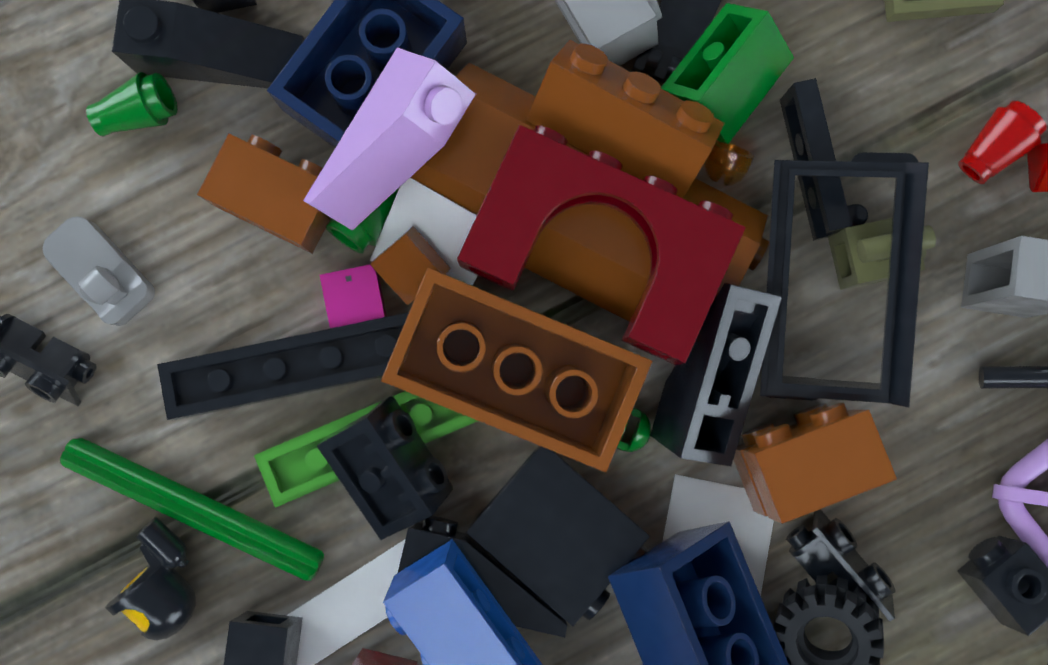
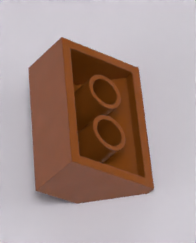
[526,40,725,198]

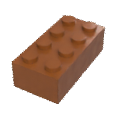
[381,268,653,472]

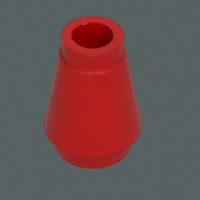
[958,100,1047,184]

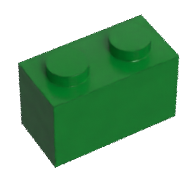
[661,3,794,144]

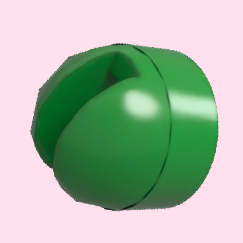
[617,408,651,452]

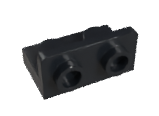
[317,396,453,540]

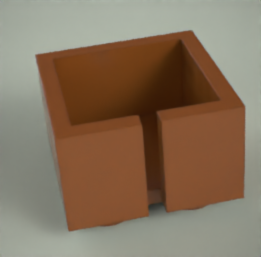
[733,403,897,524]

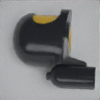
[105,517,196,641]

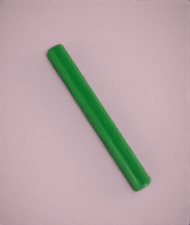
[60,438,324,581]

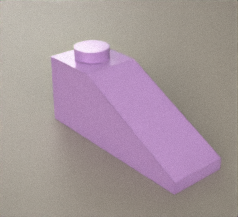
[303,48,476,230]

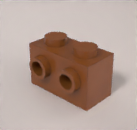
[197,133,331,254]

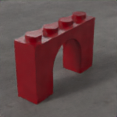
[457,125,746,365]

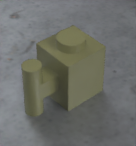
[828,218,936,290]

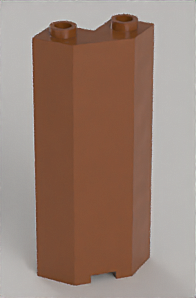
[397,63,769,322]

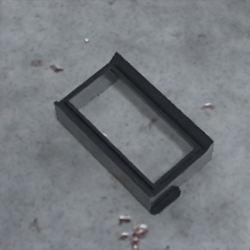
[760,152,929,408]

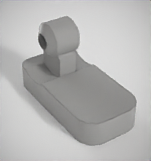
[43,217,155,326]

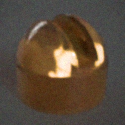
[705,141,754,186]

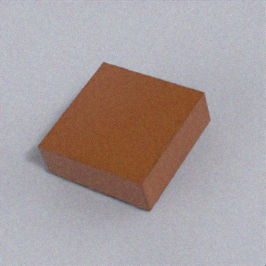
[370,226,451,306]

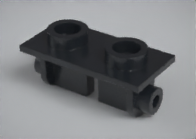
[0,314,97,406]
[786,509,896,621]

